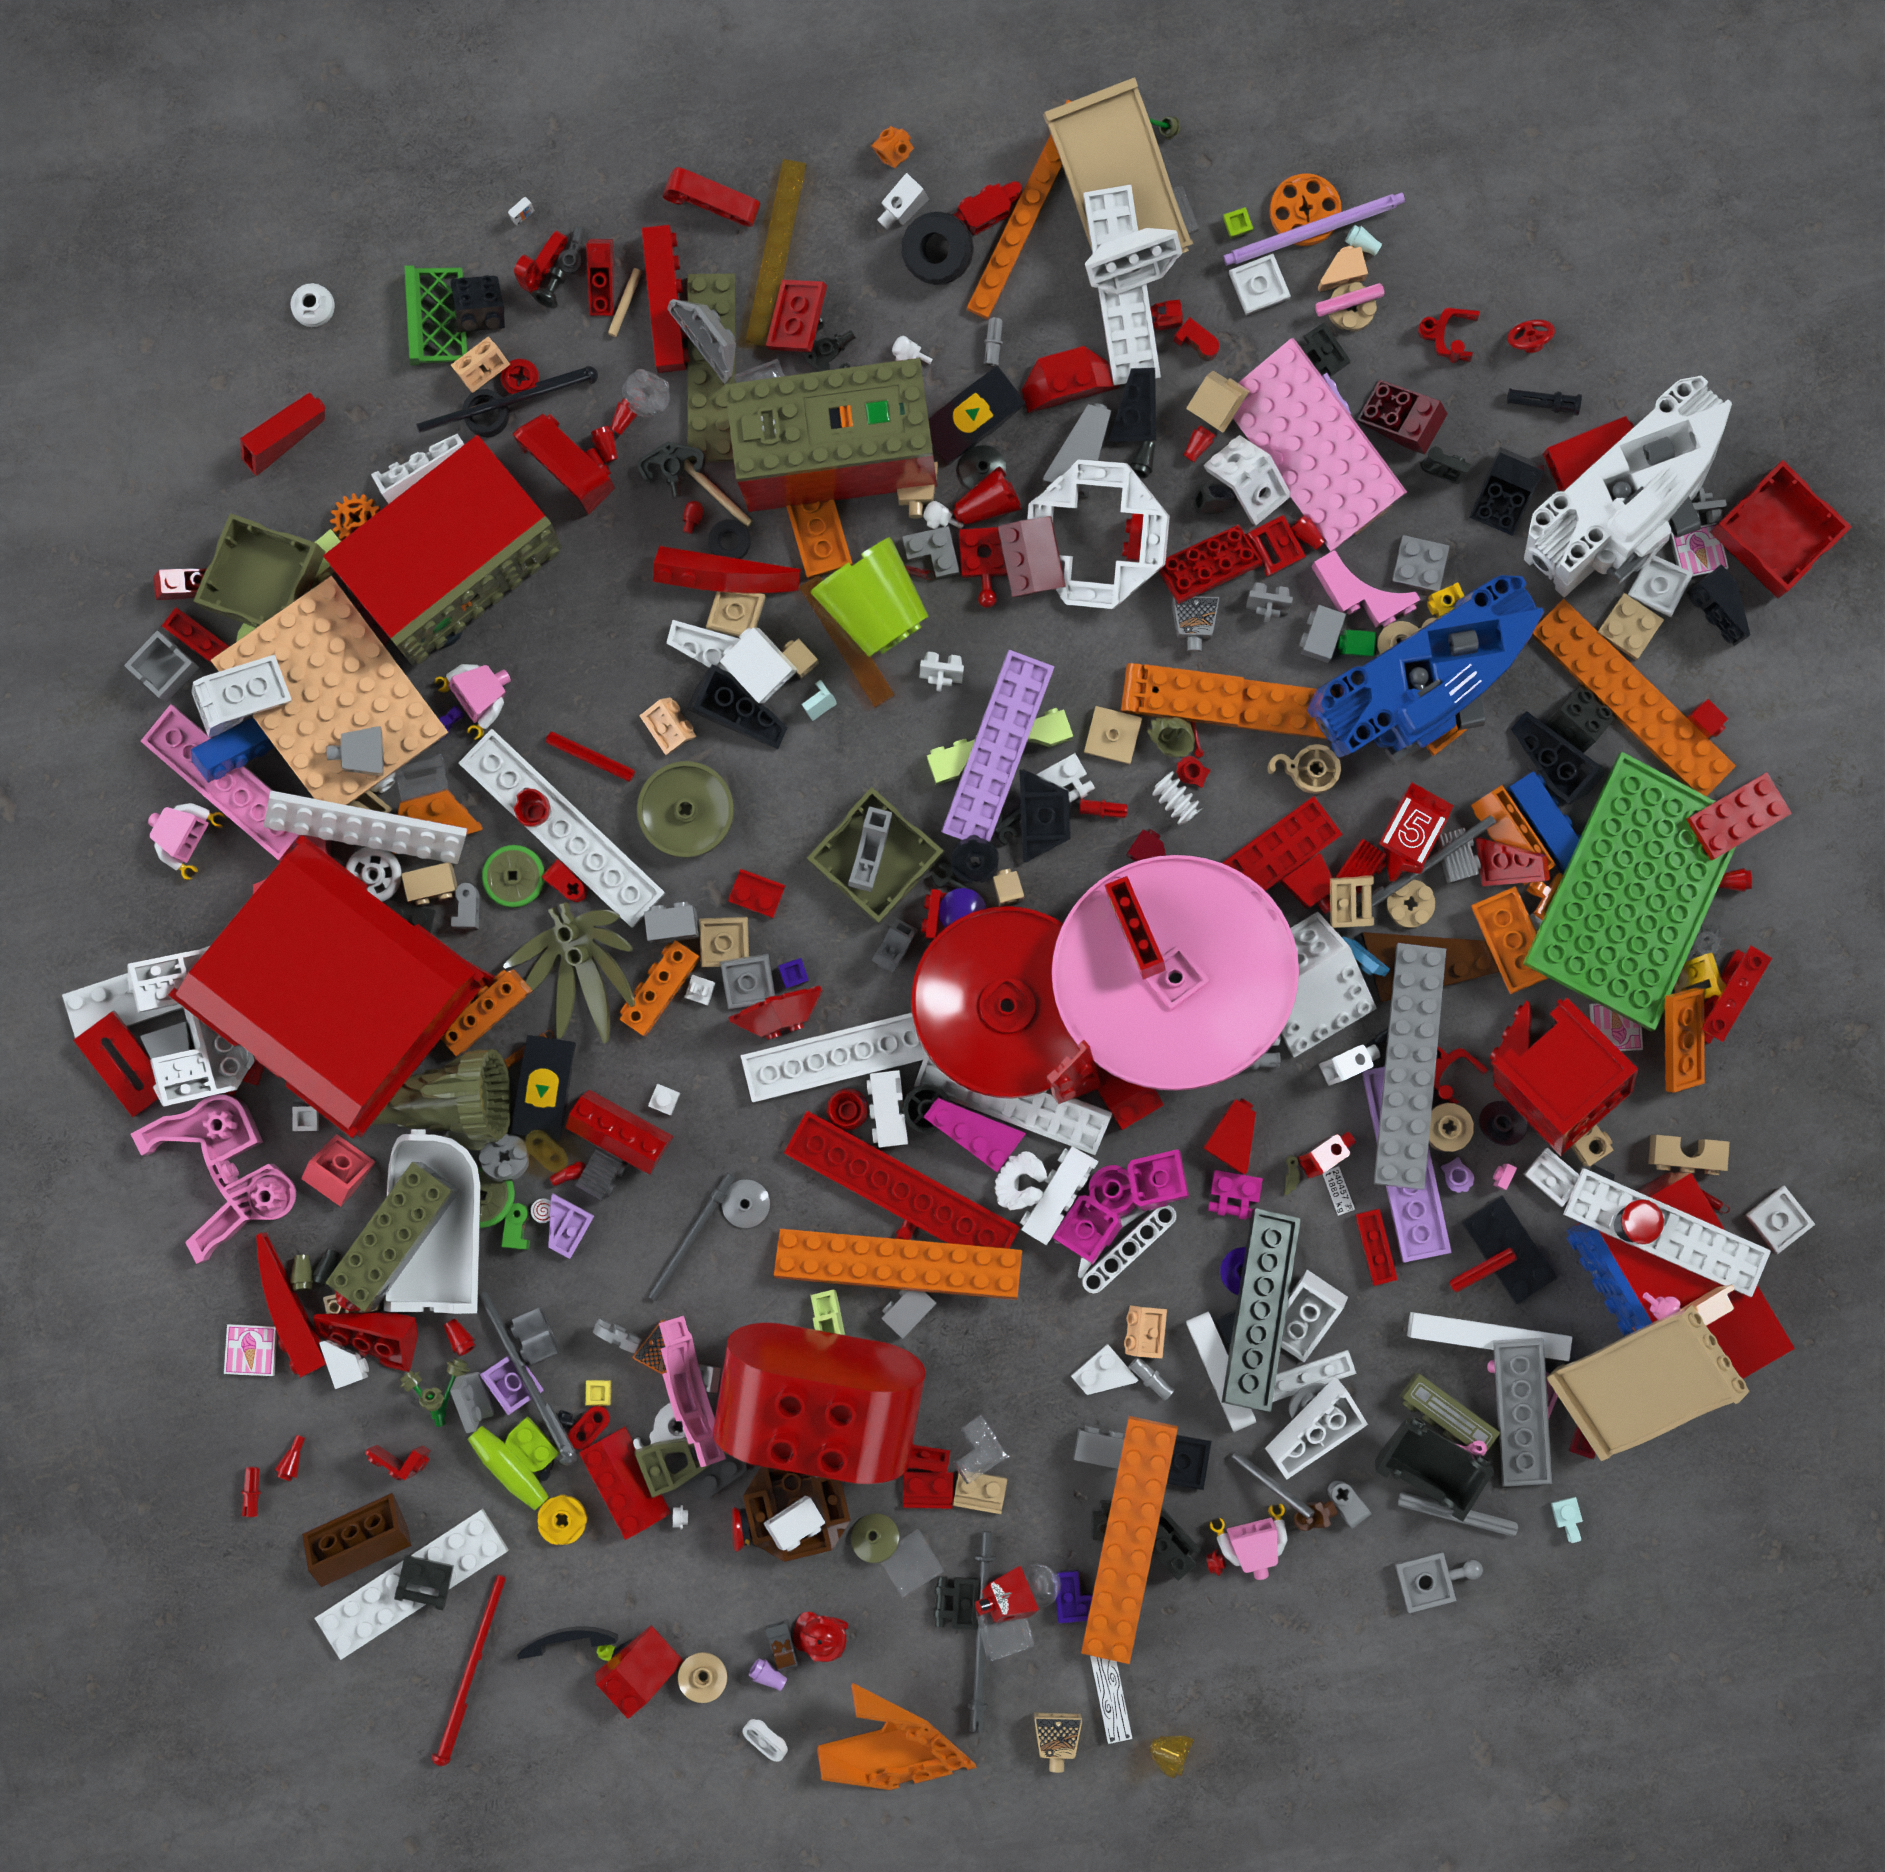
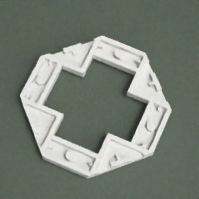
[1027,459,1170,609]

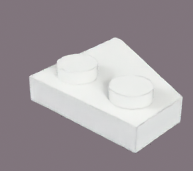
[1071,1344,1139,1395]

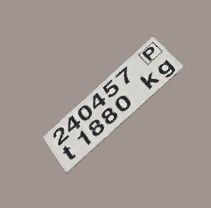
[1323,1166,1355,1216]

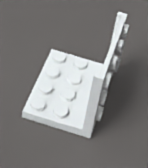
[1281,912,1377,1057]

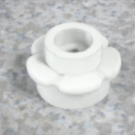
[673,1505,688,1530]

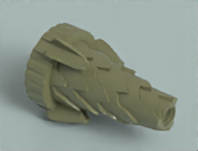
[372,1049,512,1150]

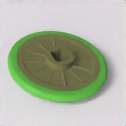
[482,845,545,908]
[478,1167,515,1228]

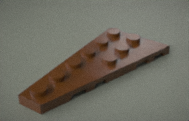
[1361,932,1500,1003]

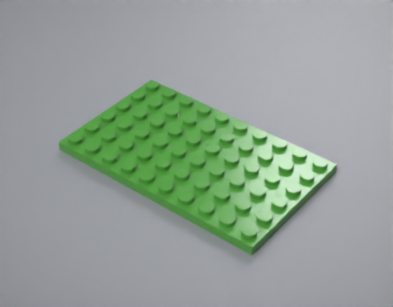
[1523,752,1736,1032]

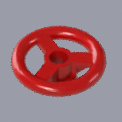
[1507,319,1555,353]

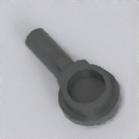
[558,226,584,273]

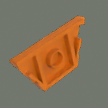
[392,789,483,854]

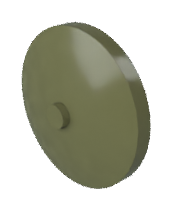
[637,761,734,858]

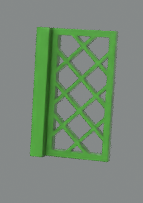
[404,266,467,365]

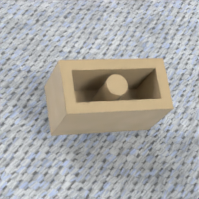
[401,862,458,906]

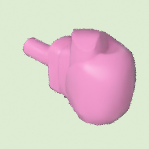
[1643,1292,1681,1320]

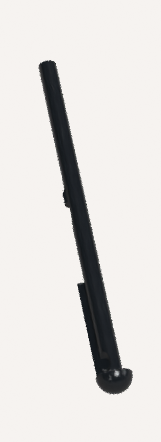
[416,366,598,433]

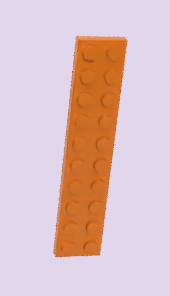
[1532,599,1736,796]
[774,1229,1022,1300]
[1081,1416,1178,1664]

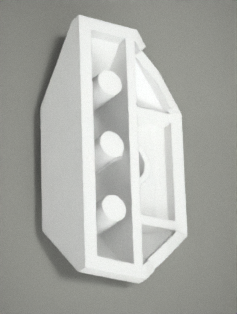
[1085,228,1182,294]

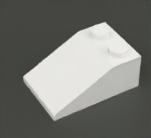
[1281,1270,1348,1362]

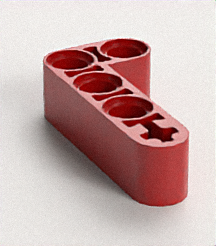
[662,167,760,227]

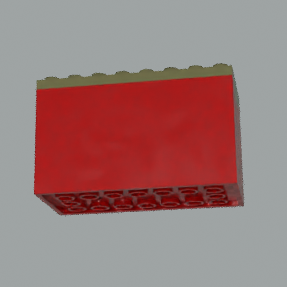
[725,358,937,512]
[323,434,562,666]

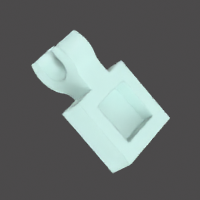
[1551,1497,1583,1543]

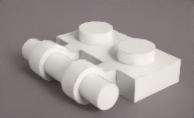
[1036,753,1095,802]

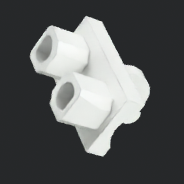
[919,652,964,692]

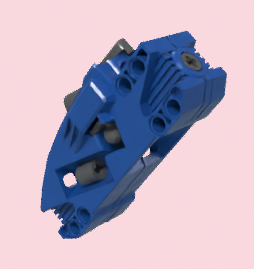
[1307,575,1544,765]

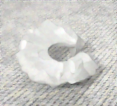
[995,1151,1047,1210]

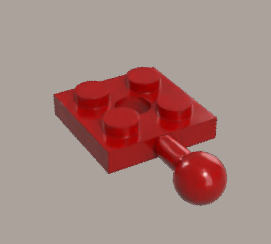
[959,527,1008,608]

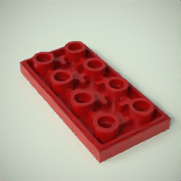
[1158,524,1262,604]

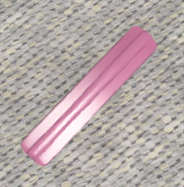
[1315,283,1384,317]

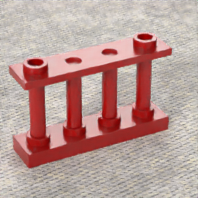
[1701,945,1772,1044]

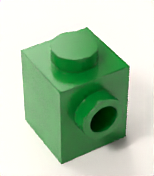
[1336,630,1376,657]

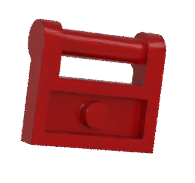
[1246,515,1306,577]

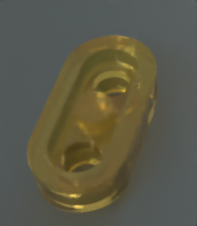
[525,1130,568,1172]

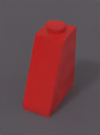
[1202,1098,1256,1175]

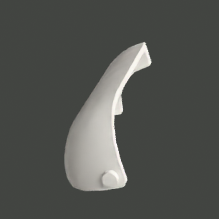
[384,1129,480,1314]

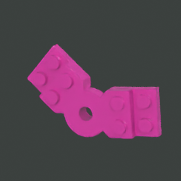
[1052,1149,1189,1264]

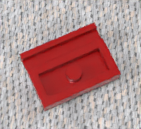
[728,869,786,919]
[903,1471,953,1509]

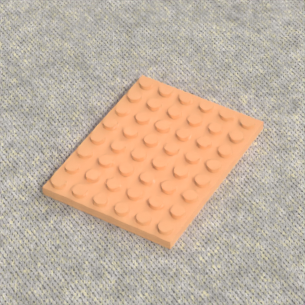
[211,576,449,805]

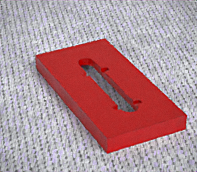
[73,1010,159,1117]

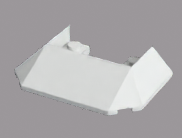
[127,949,254,1107]

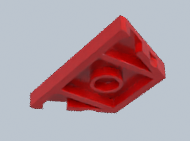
[1047,1040,1101,1104]

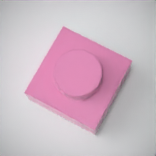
[1493,1164,1517,1190]

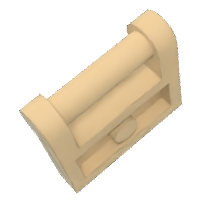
[1330,876,1374,928]

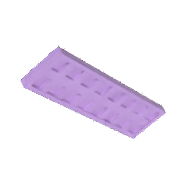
[941,650,1055,842]

